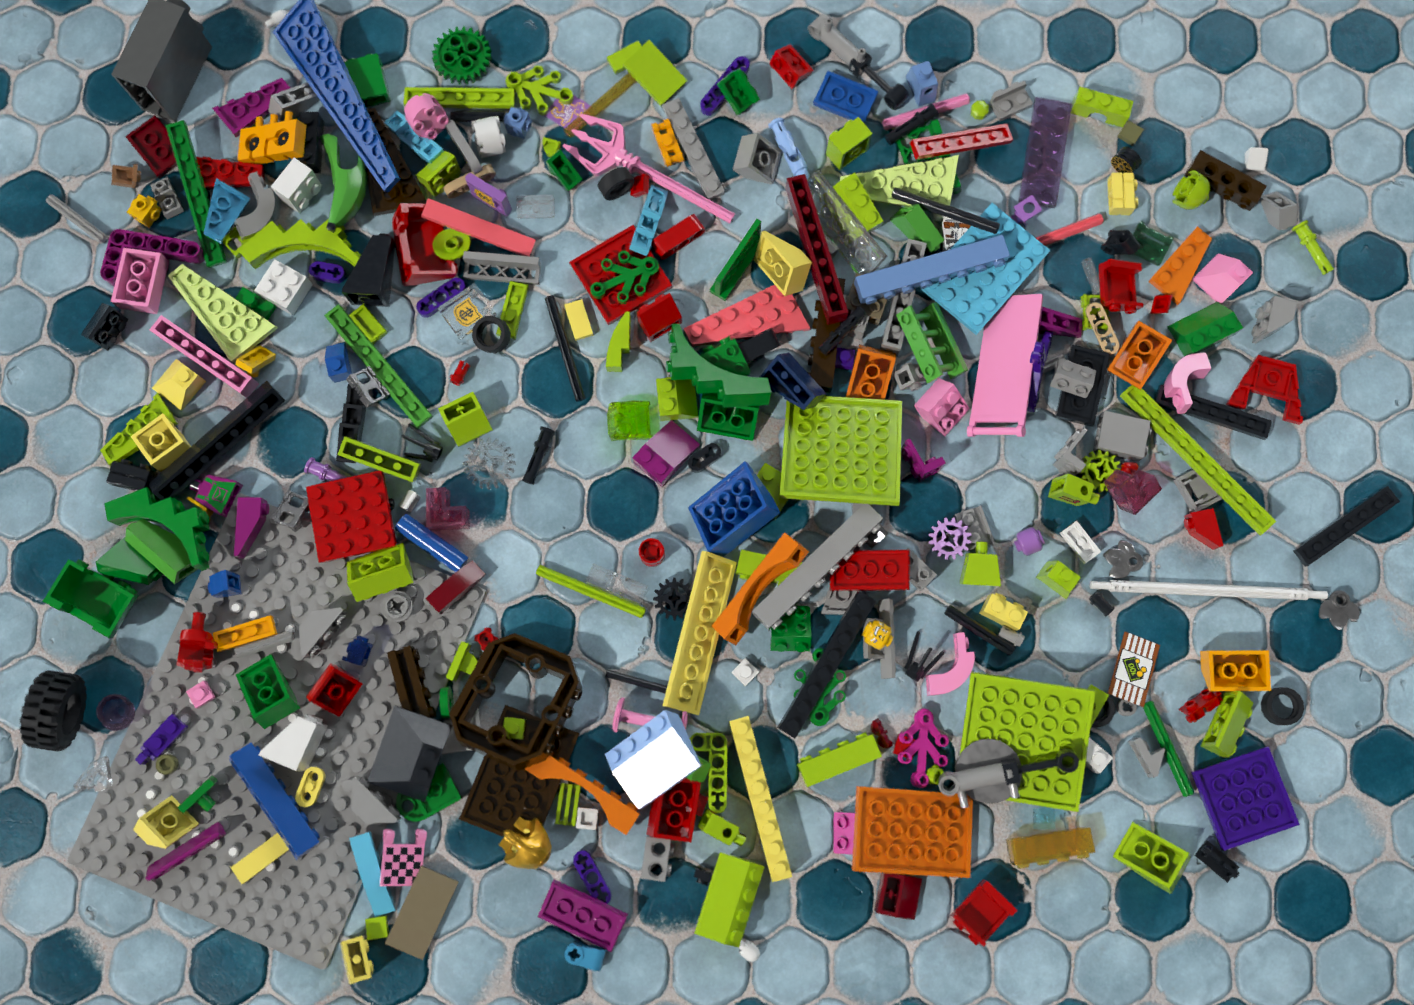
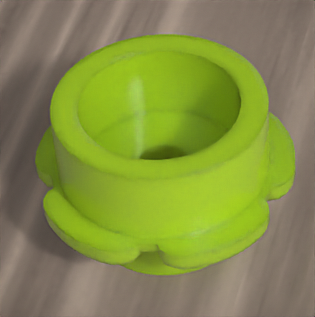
[926,765,944,785]

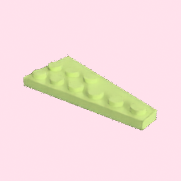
[840,155,959,206]
[168,264,278,363]

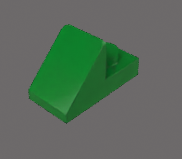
[546,149,583,191]

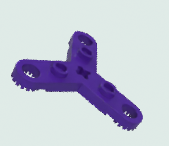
[1027,331,1053,412]

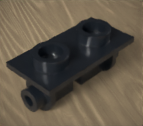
[1194,840,1240,883]

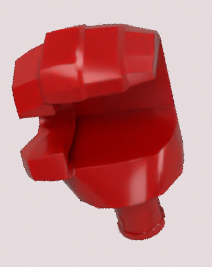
[177,612,218,673]

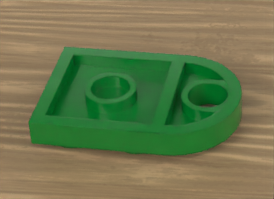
[396,763,463,822]

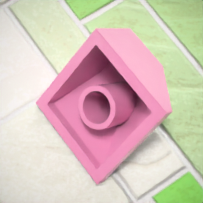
[1192,254,1253,304]

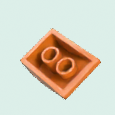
[1107,320,1172,390]
[846,344,896,400]

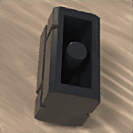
[106,459,157,491]

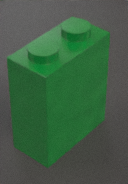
[344,54,391,108]

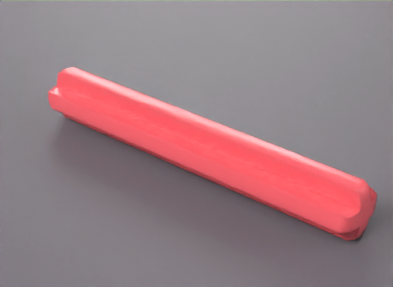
[1036,214,1104,246]

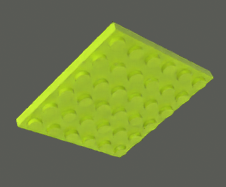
[780,396,902,506]
[959,672,1096,812]

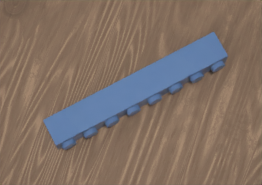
[854,235,1010,304]

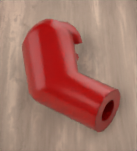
[1120,462,1139,476]

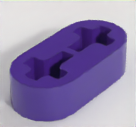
[309,261,346,284]

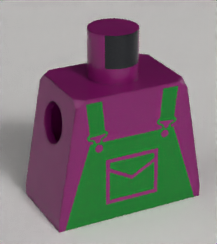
[190,475,243,518]

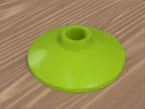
[433,228,470,260]

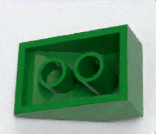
[236,654,300,730]

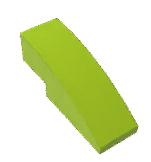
[606,312,631,372]

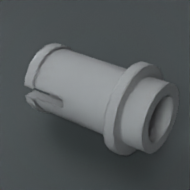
[998,625,1025,647]

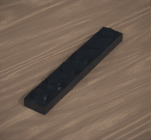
[1154,385,1272,440]
[1293,486,1400,567]

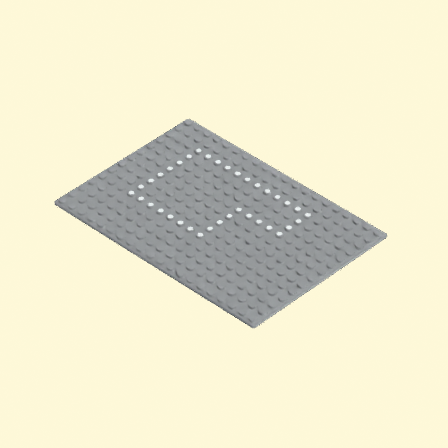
[68,493,486,970]

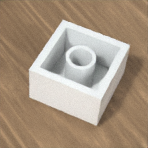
[271,158,322,214]
[254,259,313,315]

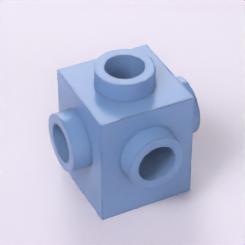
[503,107,532,139]

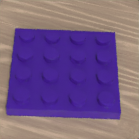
[1191,746,1300,851]

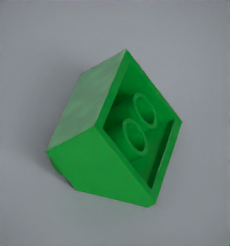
[1167,302,1243,357]
[697,393,759,441]

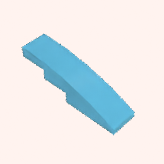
[629,185,668,256]
[349,832,396,917]

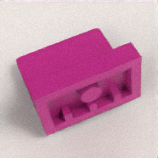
[833,812,855,855]

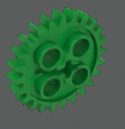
[432,26,492,85]

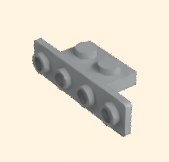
[863,598,896,679]

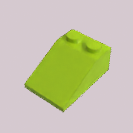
[1113,822,1191,894]

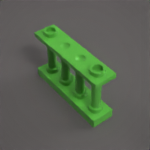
[896,302,968,384]

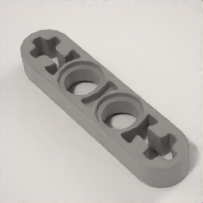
[445,120,483,175]

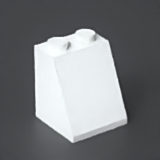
[259,714,328,771]

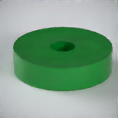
[440,687,454,719]

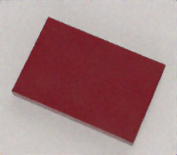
[125,115,177,179]

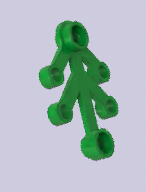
[590,251,659,304]
[794,648,846,726]

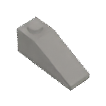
[269,82,320,122]

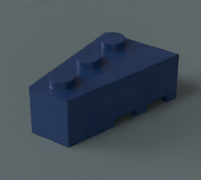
[759,353,826,410]

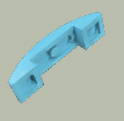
[384,110,444,163]

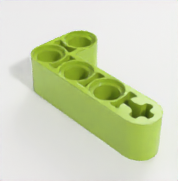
[690,733,727,814]

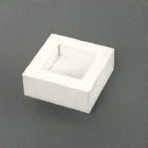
[731,658,759,687]
[576,807,599,830]

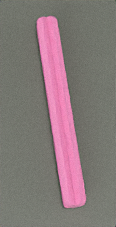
[882,93,970,130]

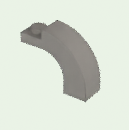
[234,172,275,241]

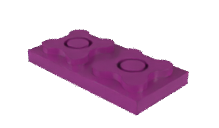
[537,879,628,952]

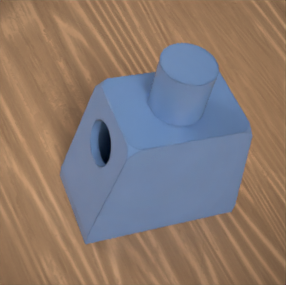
[906,61,938,107]

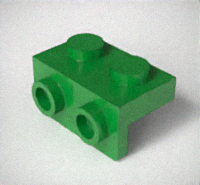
[717,68,760,115]

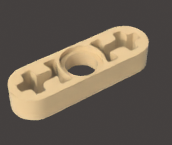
[443,164,496,198]
[1085,302,1119,355]

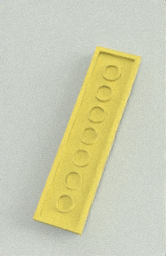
[662,551,737,715]

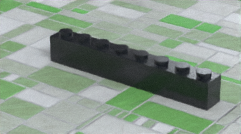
[148,381,285,500]

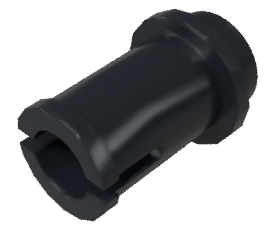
[1089,591,1115,617]

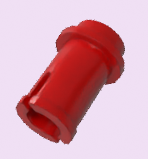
[450,360,471,386]

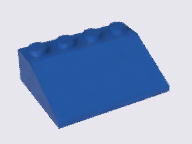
[688,461,780,557]

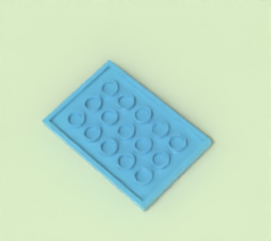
[919,203,1050,335]

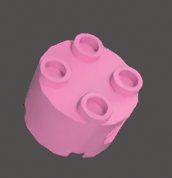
[404,93,449,140]

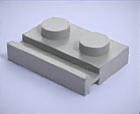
[953,506,995,552]

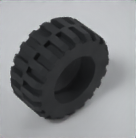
[20,670,87,752]

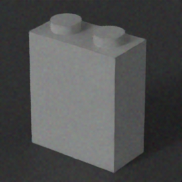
[1093,411,1152,462]

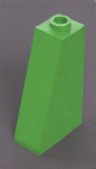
[125,519,198,584]

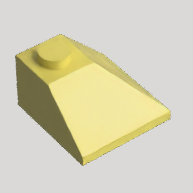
[152,359,206,411]
[133,795,199,849]

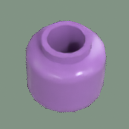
[1014,527,1045,556]

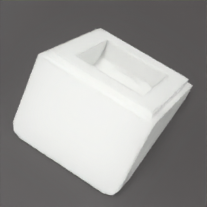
[1245,147,1268,171]
[399,490,420,513]

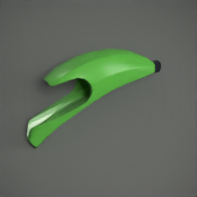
[320,134,367,233]

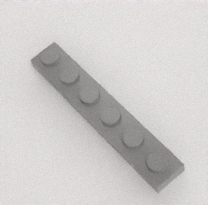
[662,98,725,200]

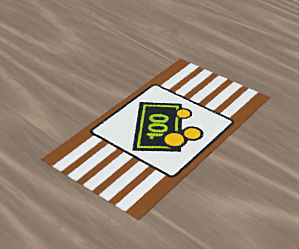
[1108,631,1160,708]

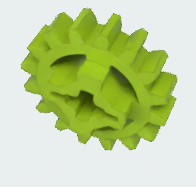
[1078,450,1121,493]

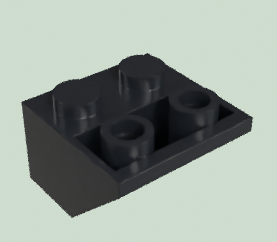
[81,303,129,351]

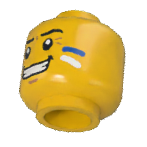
[862,620,893,650]

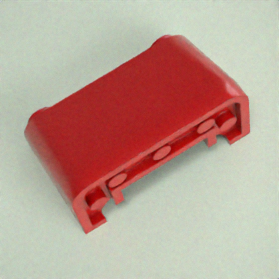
[392,203,458,286]

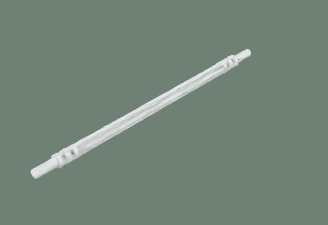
[1089,580,1328,600]

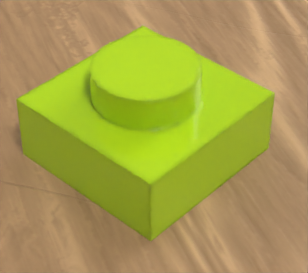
[502,717,526,740]

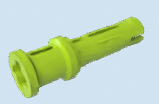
[1292,220,1334,275]

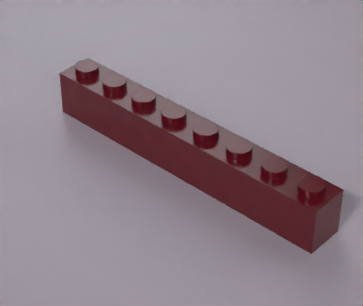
[785,174,848,325]

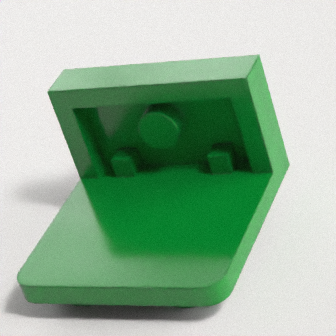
[700,336,750,376]
[770,606,811,652]

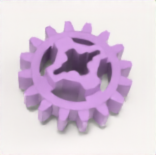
[929,517,972,560]

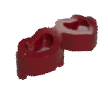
[871,718,893,749]

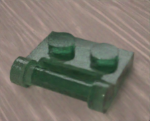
[1133,220,1174,266]

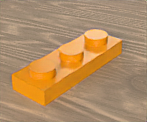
[213,615,277,652]

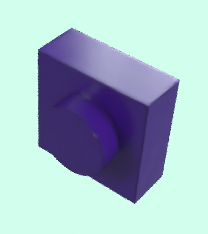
[835,347,855,370]

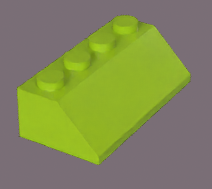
[694,852,764,948]

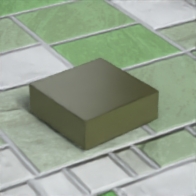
[1117,120,1144,146]

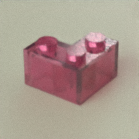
[1104,469,1162,515]
[426,487,470,531]

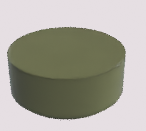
[156,754,179,775]

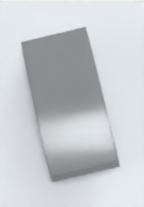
[151,177,184,219]

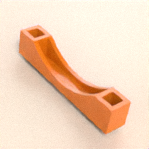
[712,533,809,645]
[524,753,640,835]

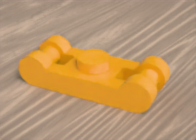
[651,118,684,167]

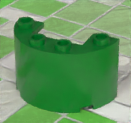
[43,559,139,639]

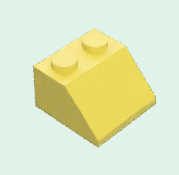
[131,413,191,472]

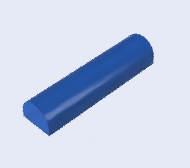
[395,513,469,572]

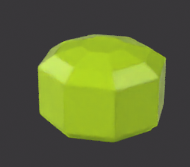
[970,101,989,120]

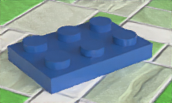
[813,71,878,124]

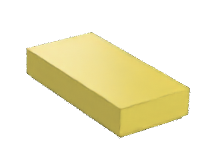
[564,299,594,341]

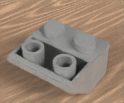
[1251,296,1297,344]

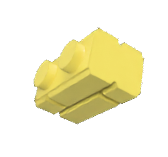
[1107,172,1138,215]

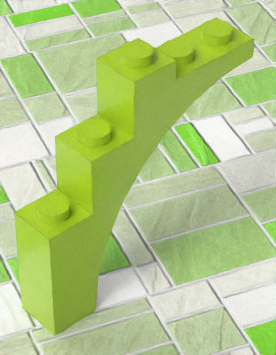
[237,219,361,269]

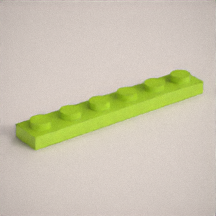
[403,87,515,109]

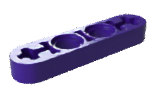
[700,56,750,116]

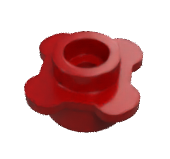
[475,627,498,651]

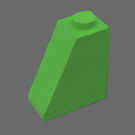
[890,204,944,253]

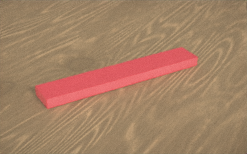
[421,198,536,256]

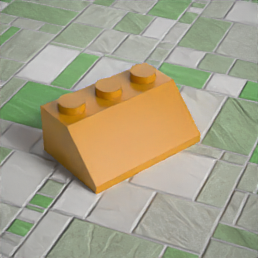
[1200,650,1271,691]

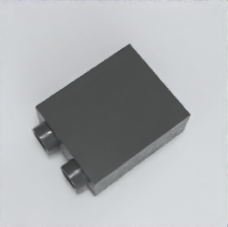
[111,0,212,122]

